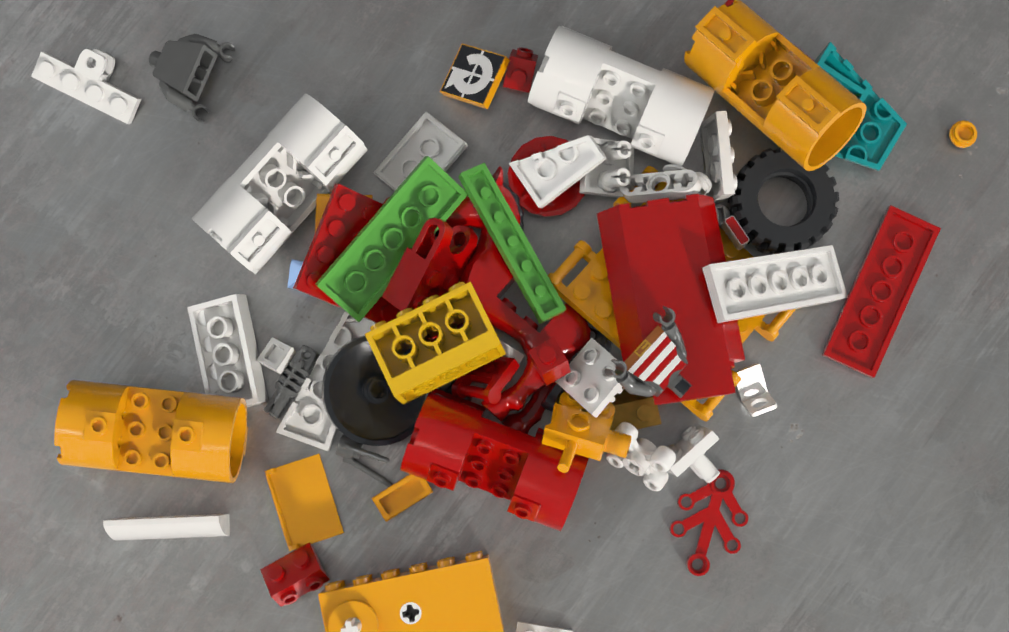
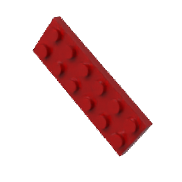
[822,205,941,378]

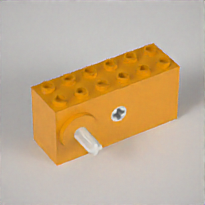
[318,550,505,632]

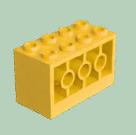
[365,282,506,405]

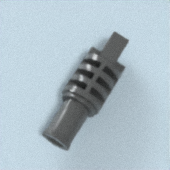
[263,345,320,419]

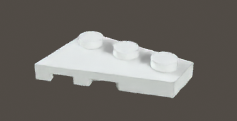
[509,135,607,208]

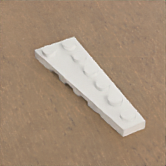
[276,311,376,451]

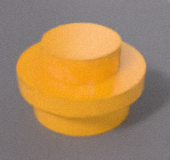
[949,120,977,148]

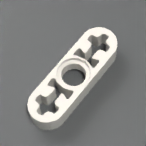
[620,169,701,203]

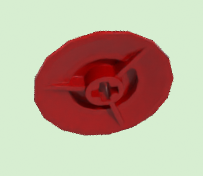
[507,136,585,217]

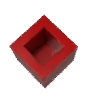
[528,337,571,386]

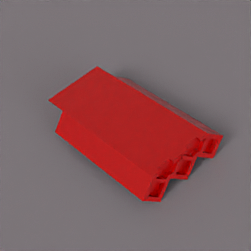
[597,194,745,405]

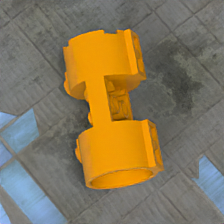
[684,0,866,171]
[54,380,248,483]

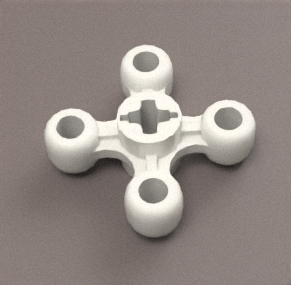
[606,422,676,491]

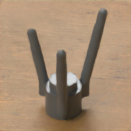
[336,434,393,487]

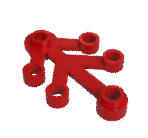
[669,469,749,576]

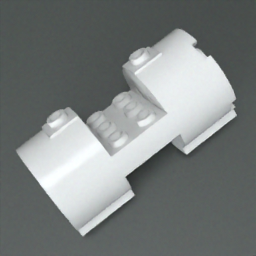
[528,26,715,166]
[191,93,367,275]

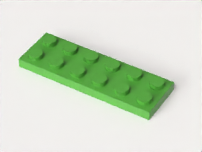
[315,156,468,322]

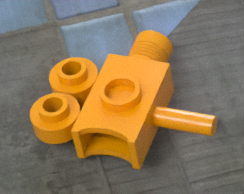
[542,391,632,473]

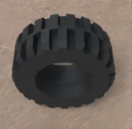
[728,147,839,255]

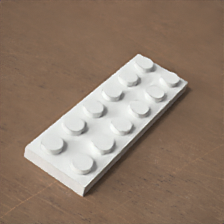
[702,245,848,323]

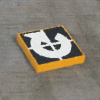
[440,43,510,109]

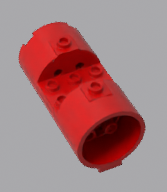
[400,389,589,532]

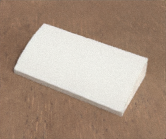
[187,294,269,407]
[103,514,230,541]

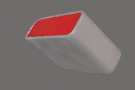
[722,216,749,250]

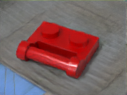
[451,356,520,404]

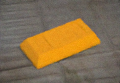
[371,474,433,522]

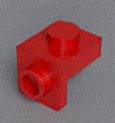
[503,47,538,93]

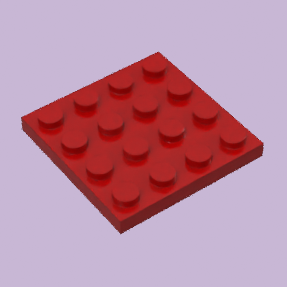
[293,184,400,323]

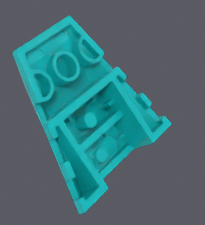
[814,42,907,171]

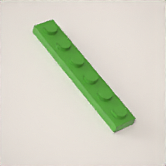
[458,162,566,324]

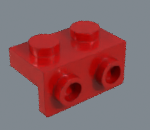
[260,542,330,607]

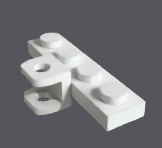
[31,49,141,124]

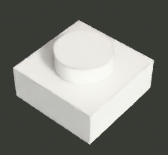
[257,337,296,375]

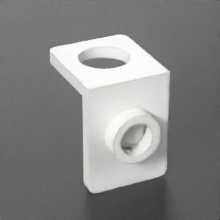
[735,363,777,417]

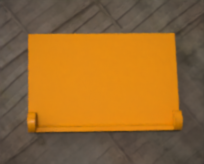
[264,454,344,551]

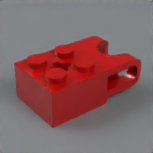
[382,218,478,311]

